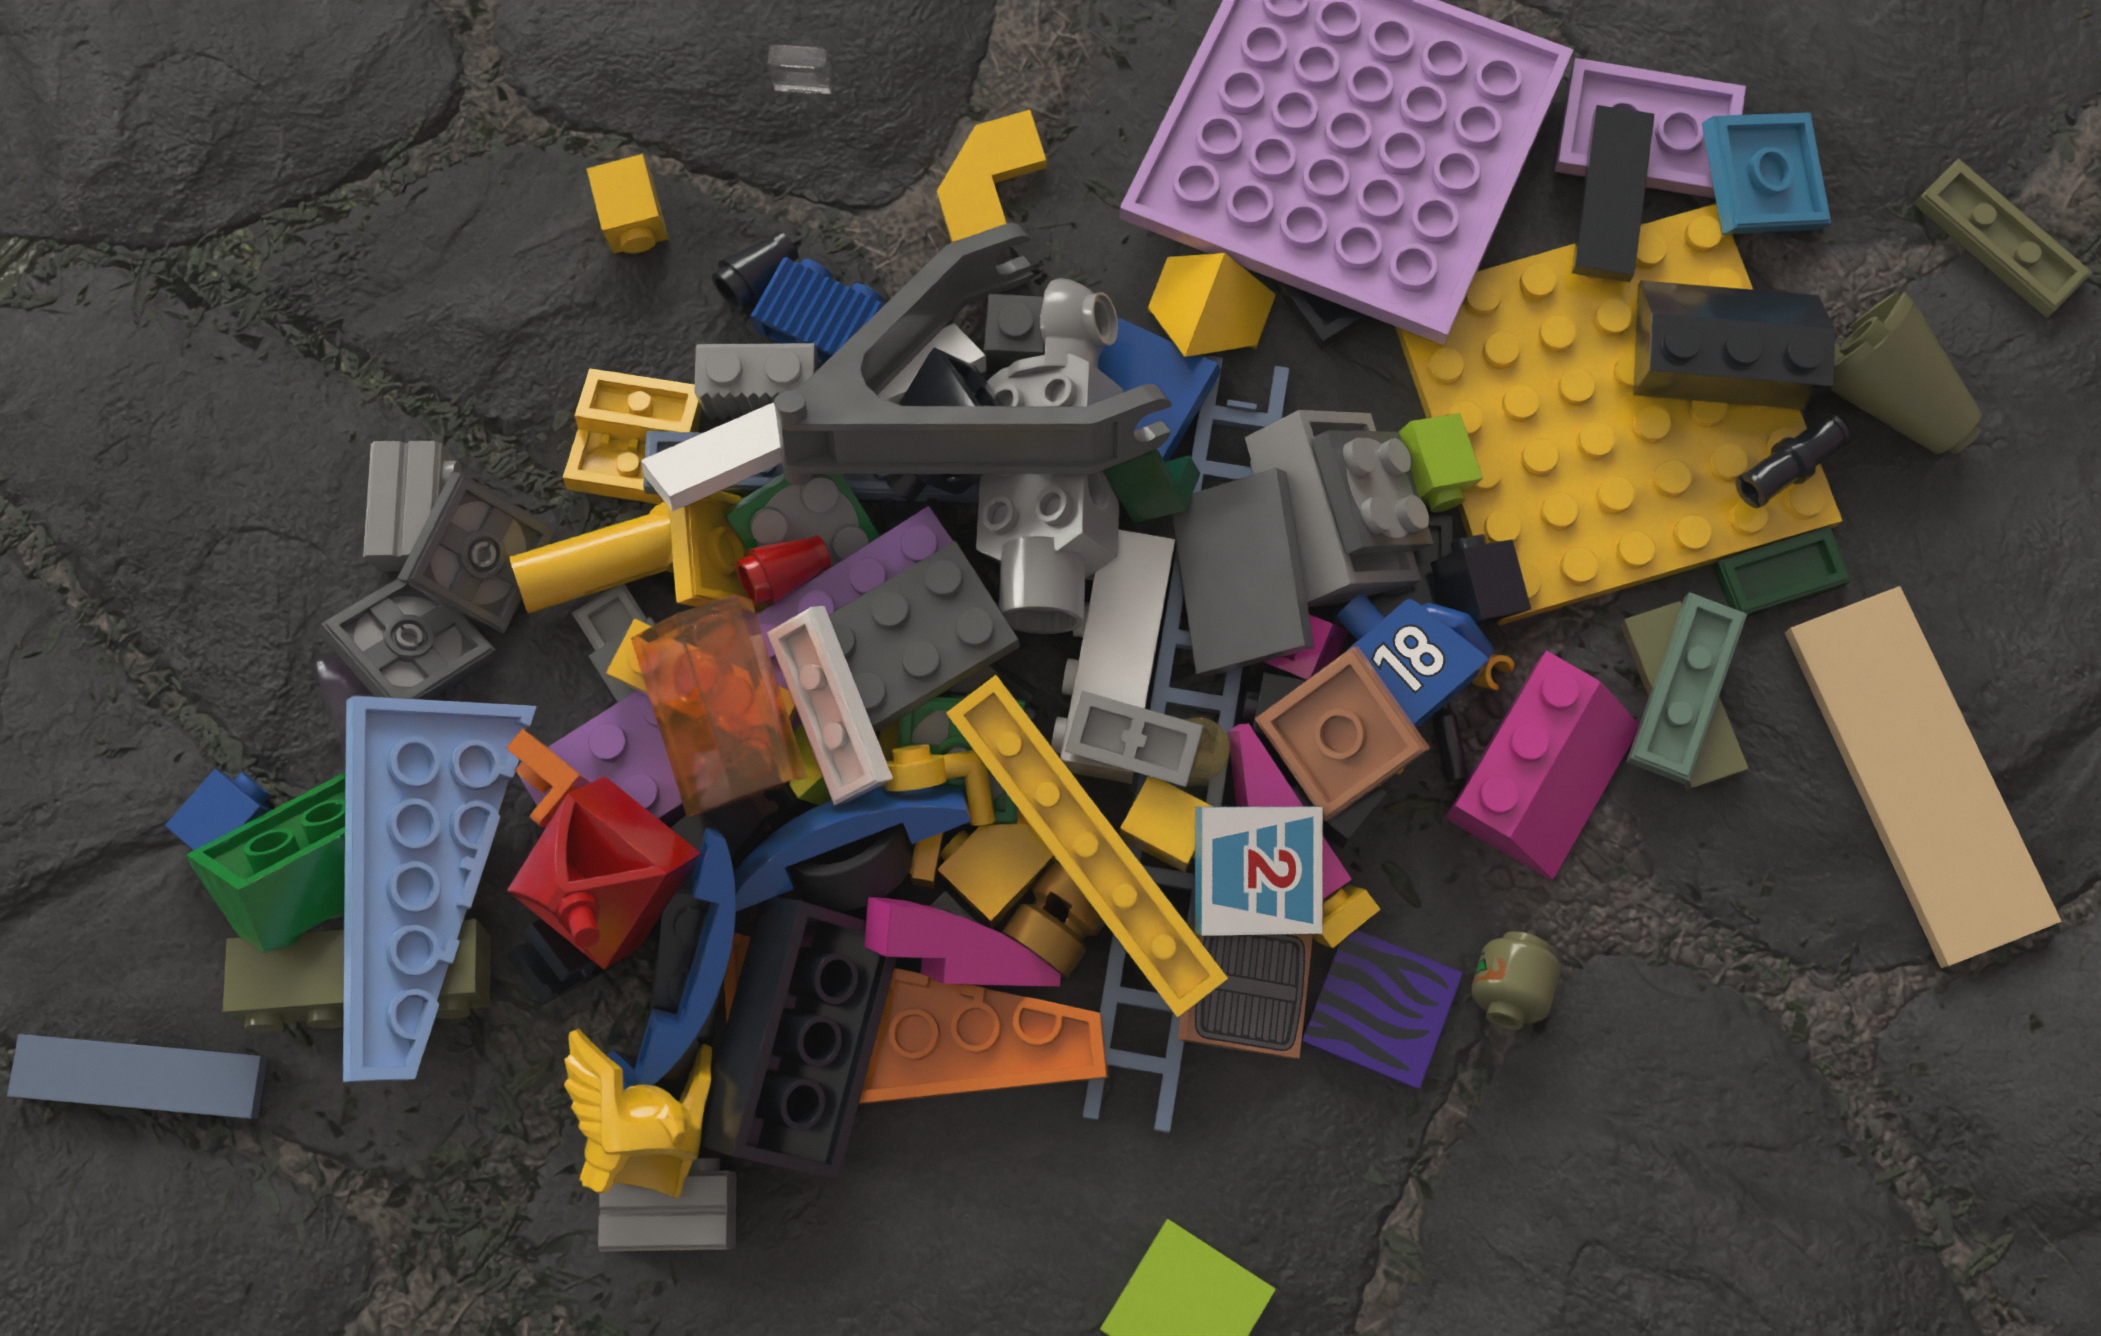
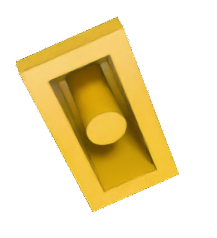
[937,824,1058,928]

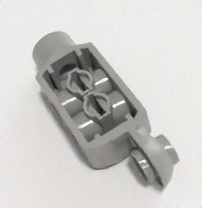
[976,278,1123,634]

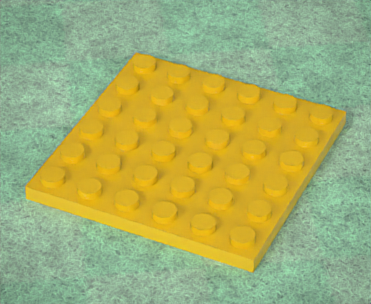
[1395,204,1843,626]

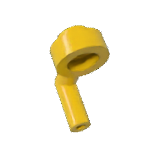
[884,744,995,826]

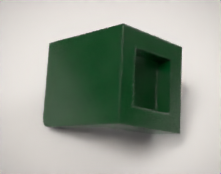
[1102,449,1200,523]

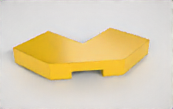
[937,110,1047,243]

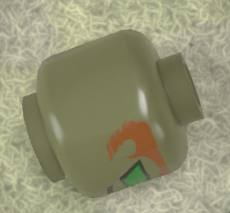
[1472,931,1561,1030]

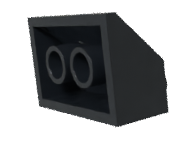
[1633,280,1835,410]

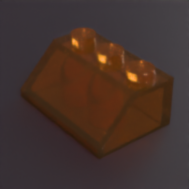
[631,594,808,817]

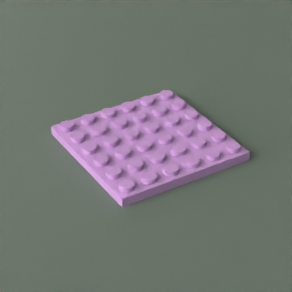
[1120,0,1574,345]

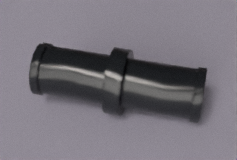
[1735,413,1851,509]

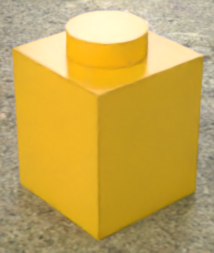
[586,154,669,254]
[1120,776,1213,873]

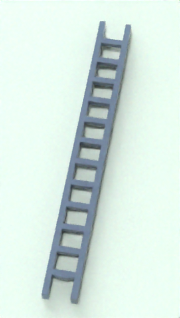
[1083,355,1289,1133]

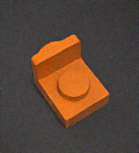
[506,729,591,829]

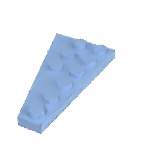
[343,696,537,1082]

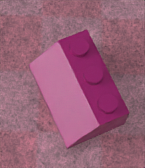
[1445,650,1640,881]

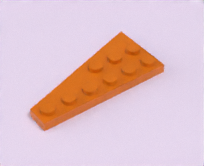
[724,933,1109,1105]

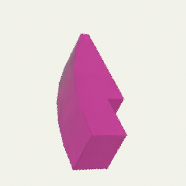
[864,896,1061,987]

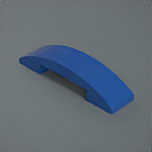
[734,784,971,911]
[634,827,736,1085]

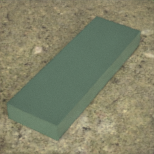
[1626,592,1747,784]

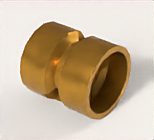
[1002,861,1106,979]

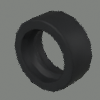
[790,823,913,912]

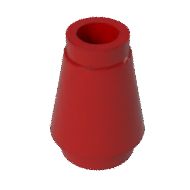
[736,534,831,605]

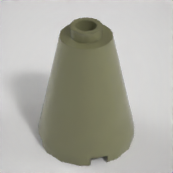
[1830,292,1982,455]

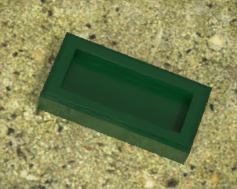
[1713,526,1852,617]

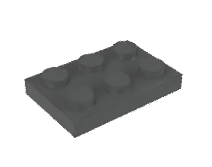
[828,541,1020,733]

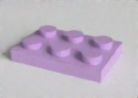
[1554,58,1746,199]

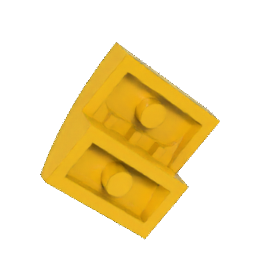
[563,369,702,504]

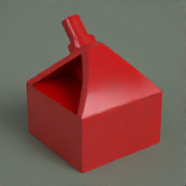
[507,776,701,970]

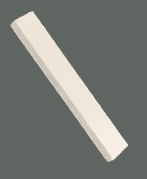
[641,323,986,512]

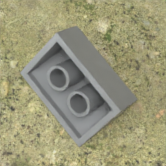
[1245,410,1422,607]

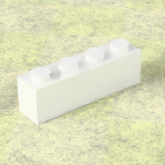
[1051,529,1175,784]

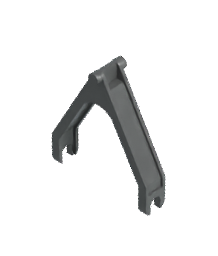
[774,223,1172,485]

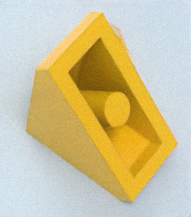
[1148,253,1276,357]

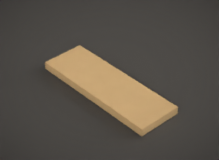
[1785,586,2062,968]

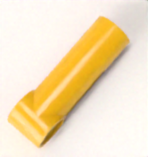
[509,502,674,614]

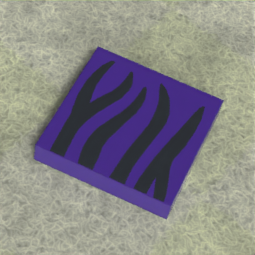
[1301,930,1463,1090]

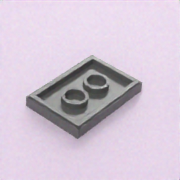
[1172,468,1314,677]

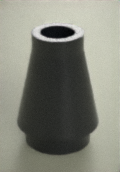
[712,231,799,311]

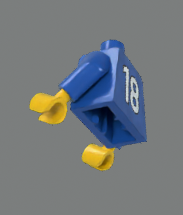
[1336,593,1515,786]

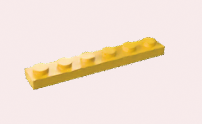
[946,675,1228,1018]

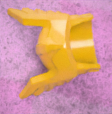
[564,1029,712,1198]

